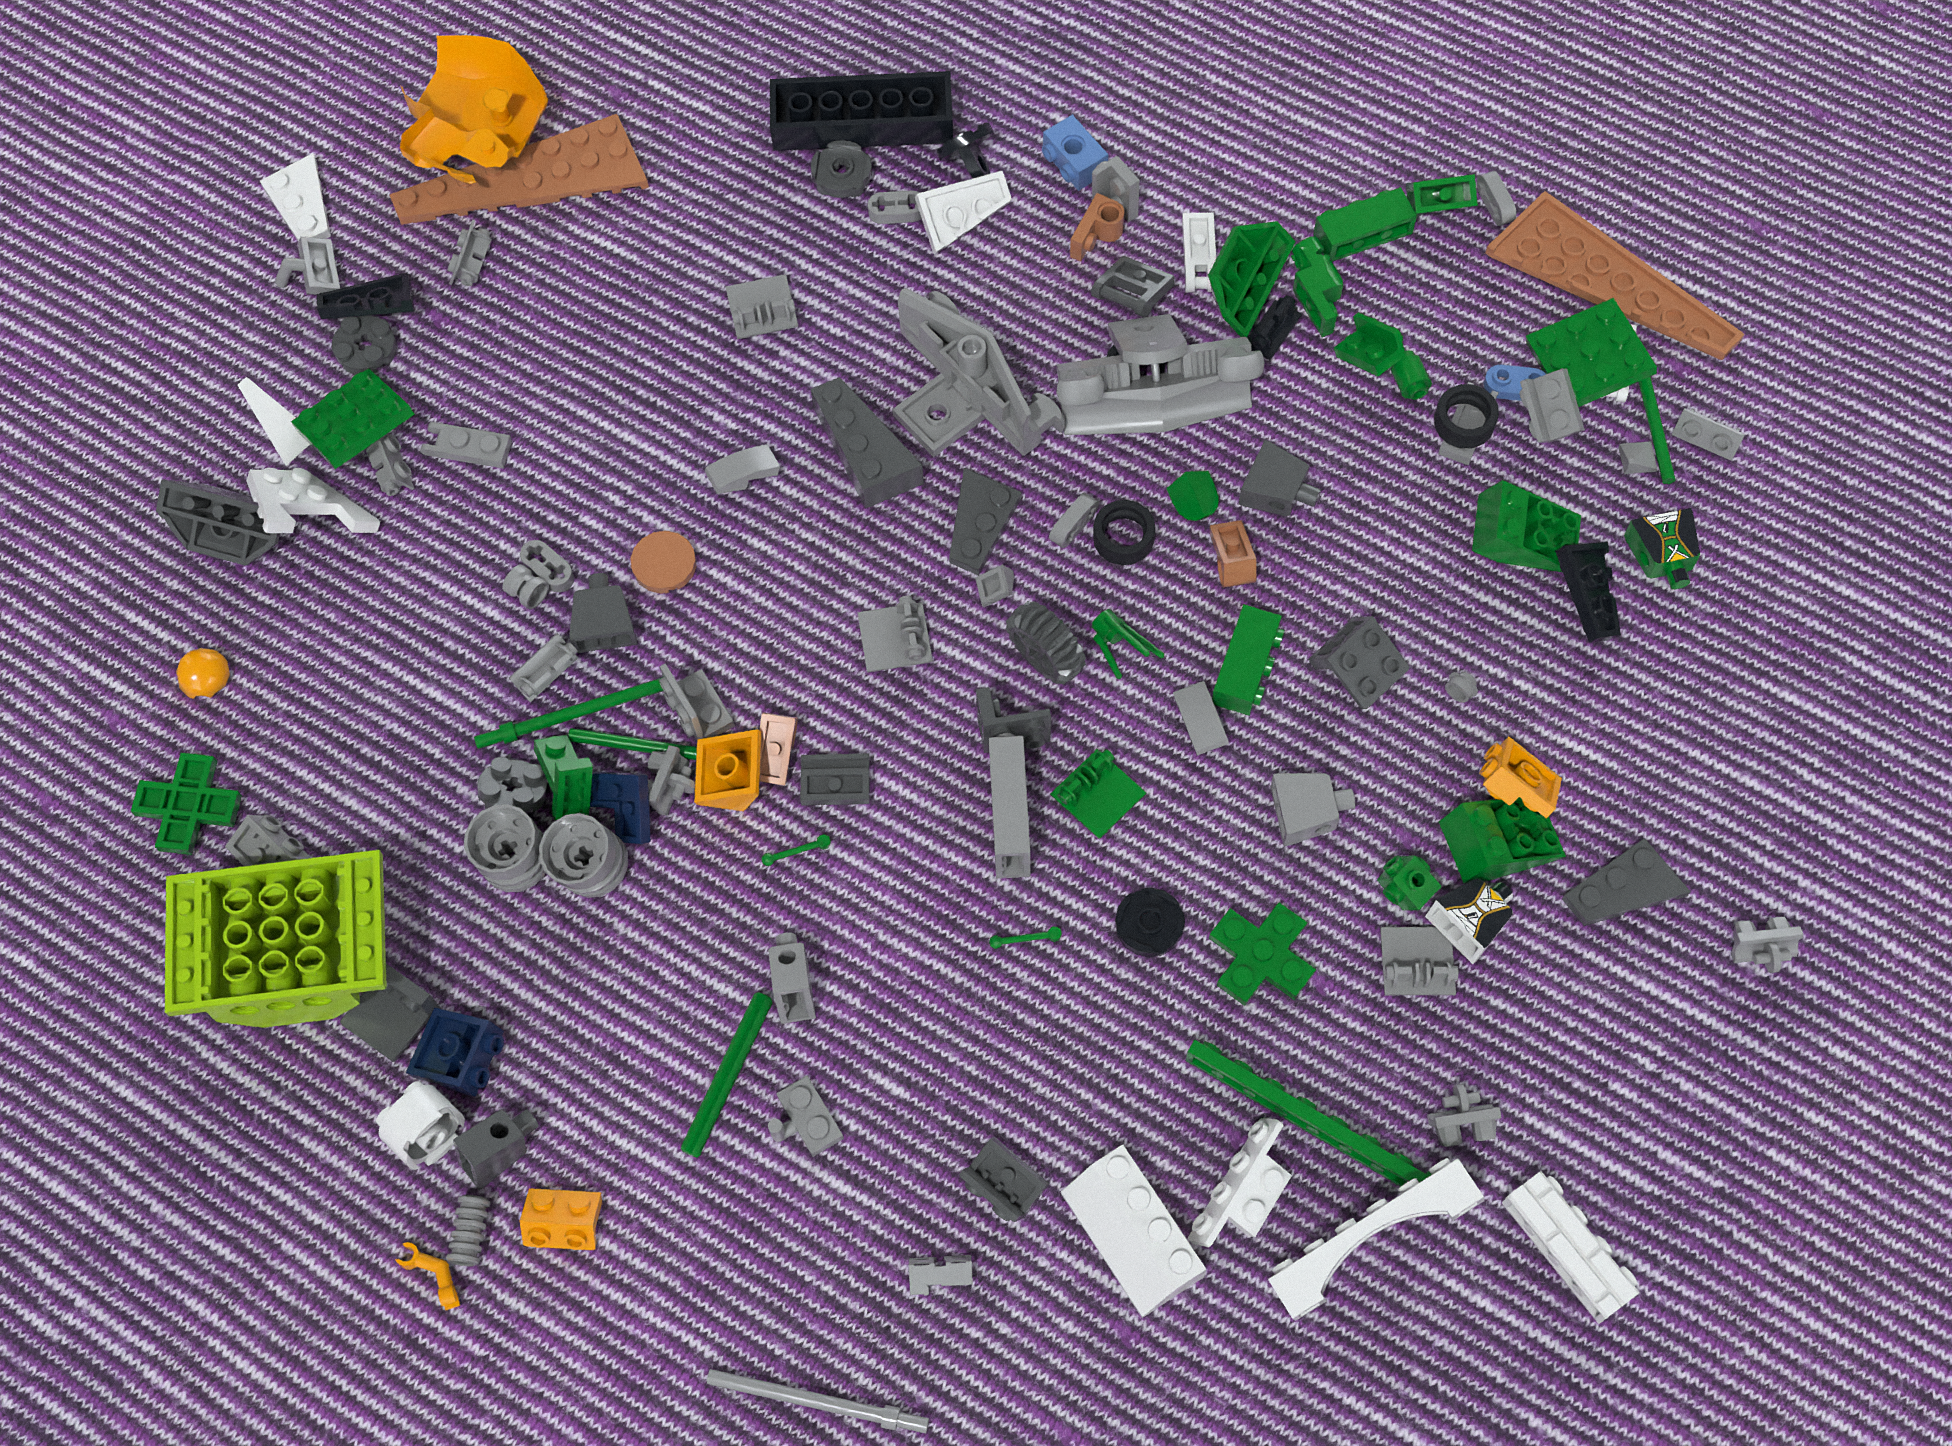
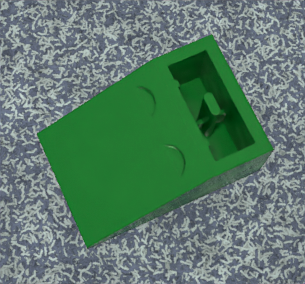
[1472,480,1581,573]
[1439,797,1566,884]

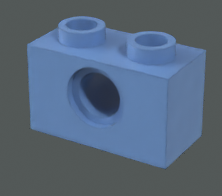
[1042,114,1109,191]

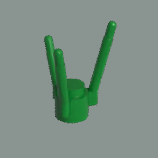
[1091,609,1164,679]

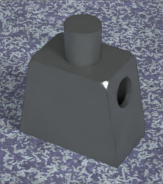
[1238,440,1322,516]
[569,573,638,653]
[453,1109,539,1190]

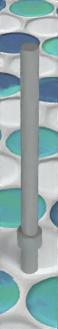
[707,1369,929,1434]

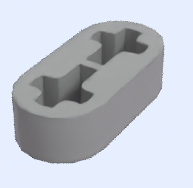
[1477,171,1516,226]
[867,190,922,224]
[1049,492,1099,548]
[520,540,574,593]

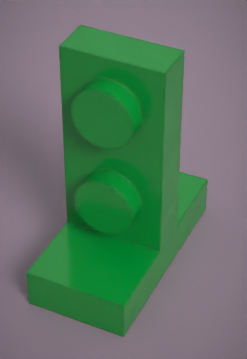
[534,735,593,821]

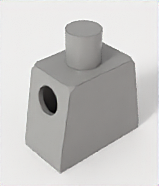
[1270,773,1355,846]
[768,933,816,1024]

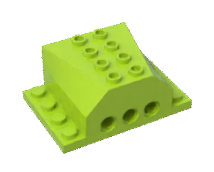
[165,850,387,1028]

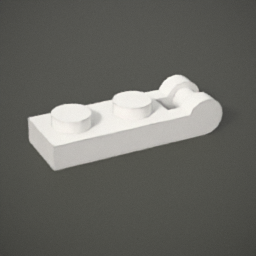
[1182,213,1216,293]

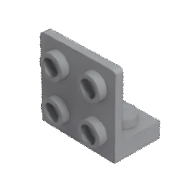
[658,663,735,740]

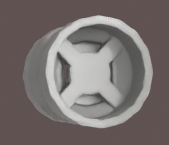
[502,564,549,610]

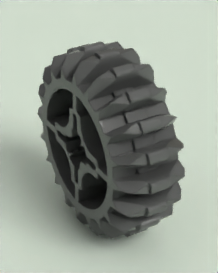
[1006,601,1086,685]

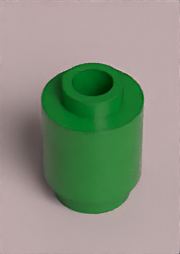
[1391,350,1432,400]

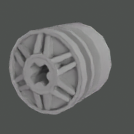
[464,804,546,892]
[539,813,628,898]

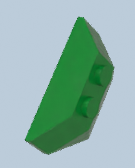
[1208,221,1296,337]

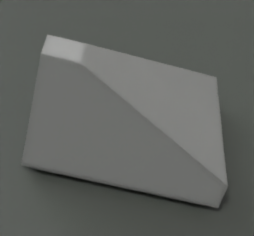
[1618,441,1657,474]
[975,564,1014,608]

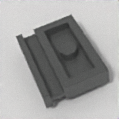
[800,753,870,806]

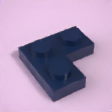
[590,772,651,844]

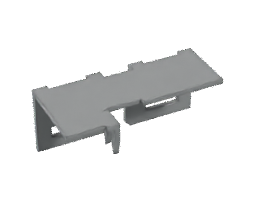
[908,1255,973,1296]

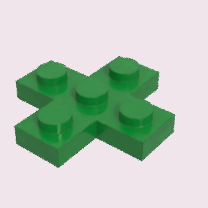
[131,753,242,855]
[1209,902,1316,1006]

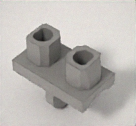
[648,745,695,816]
[1731,916,1804,973]
[1427,1084,1501,1147]

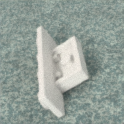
[1188,1118,1292,1247]

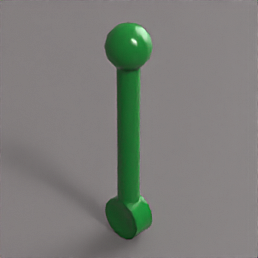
[761,835,831,866]
[989,927,1062,949]

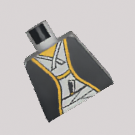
[1425,878,1514,964]

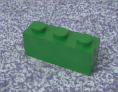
[1313,187,1417,262]
[1212,604,1285,716]

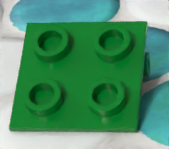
[1050,749,1147,839]

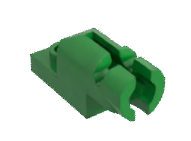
[1291,236,1343,338]

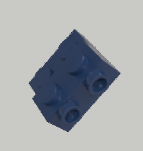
[405,1008,504,1097]

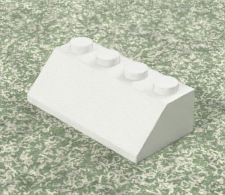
[1061,1145,1206,1318]

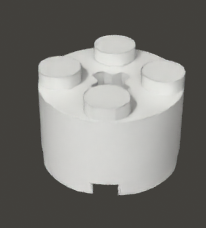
[376,1081,465,1170]

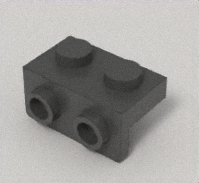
[959,1137,1050,1222]

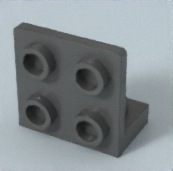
[1308,616,1409,709]
[976,687,1051,753]
[340,963,440,1062]

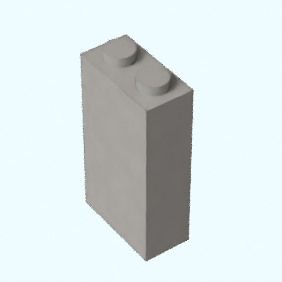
[989,733,1030,879]

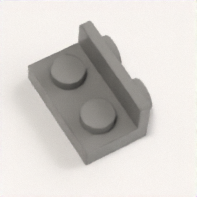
[1092,156,1140,222]
[1520,368,1585,443]
[225,814,310,866]

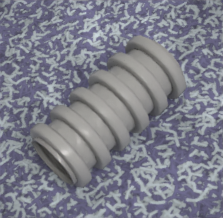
[446,1195,491,1266]

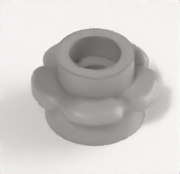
[1445,672,1478,703]

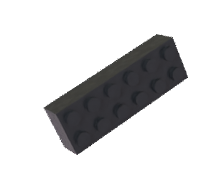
[770,71,953,151]

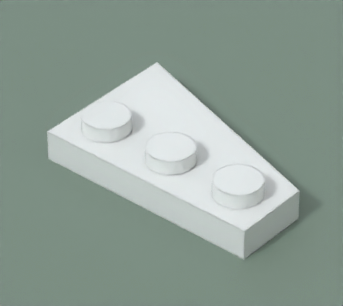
[260,153,331,242]
[915,171,1012,255]

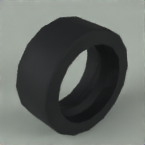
[1434,384,1499,449]
[1093,500,1155,565]

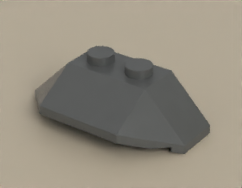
[156,479,280,566]

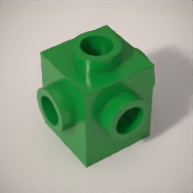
[1377,855,1441,910]

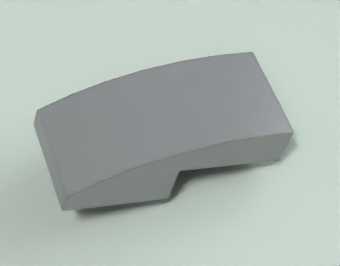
[705,444,780,494]
[1173,681,1229,755]

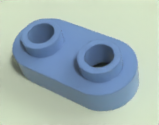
[1484,365,1546,401]

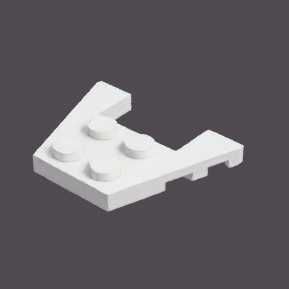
[246,468,380,533]

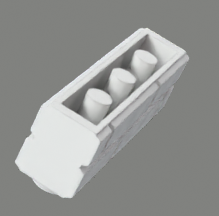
[1502,1171,1640,1324]

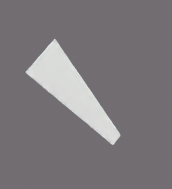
[238,377,310,466]

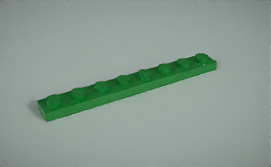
[1185,1040,1432,1187]

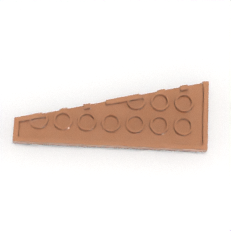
[389,114,649,225]
[1485,191,1745,360]

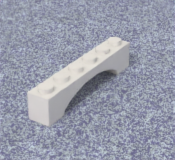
[1268,1158,1484,1321]

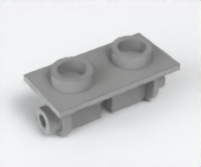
[447,219,492,286]
[1671,408,1745,461]
[365,434,415,496]
[509,633,578,702]

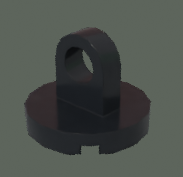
[936,122,994,178]

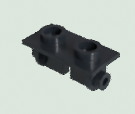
[1248,295,1302,360]

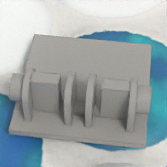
[726,274,798,340]
[857,596,933,673]
[1380,927,1458,996]

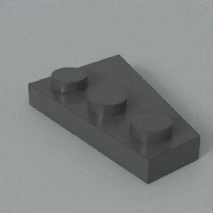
[1562,838,1691,926]

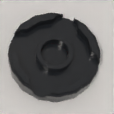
[1115,887,1185,958]

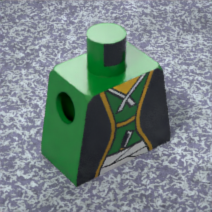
[1624,508,1700,590]

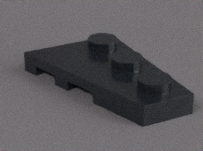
[316,272,414,319]
[1555,542,1621,643]

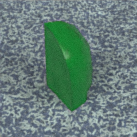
[1166,471,1219,521]

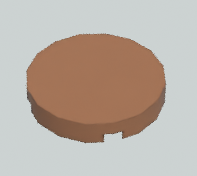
[630,531,697,594]

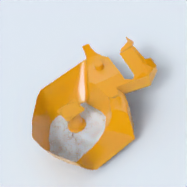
[400,35,548,184]

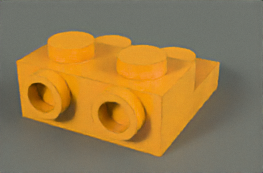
[1479,736,1562,818]

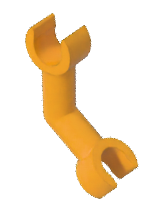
[395,1242,460,1310]

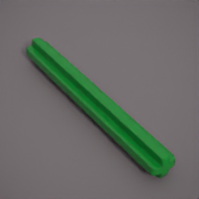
[681,992,772,1158]

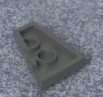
[949,468,1022,576]

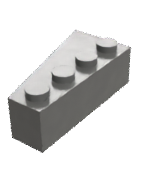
[811,377,924,509]

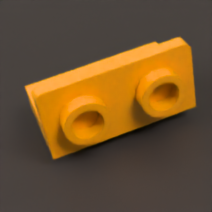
[520,1188,602,1250]

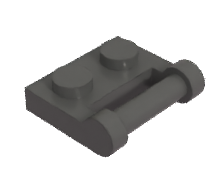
[1091,256,1174,317]

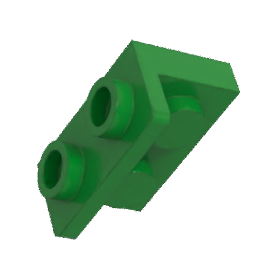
[1334,312,1406,377]

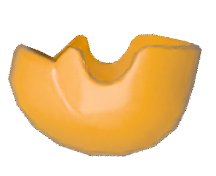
[176,648,230,699]

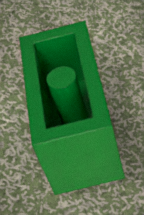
[1406,174,1478,214]

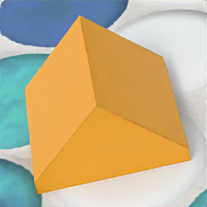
[694,729,761,812]

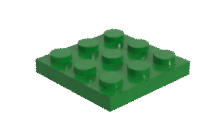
[1525,298,1657,407]
[290,368,415,469]

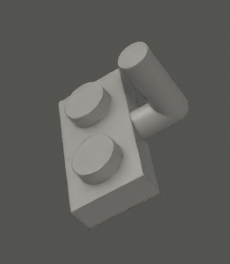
[275,236,340,295]
[768,1076,844,1157]

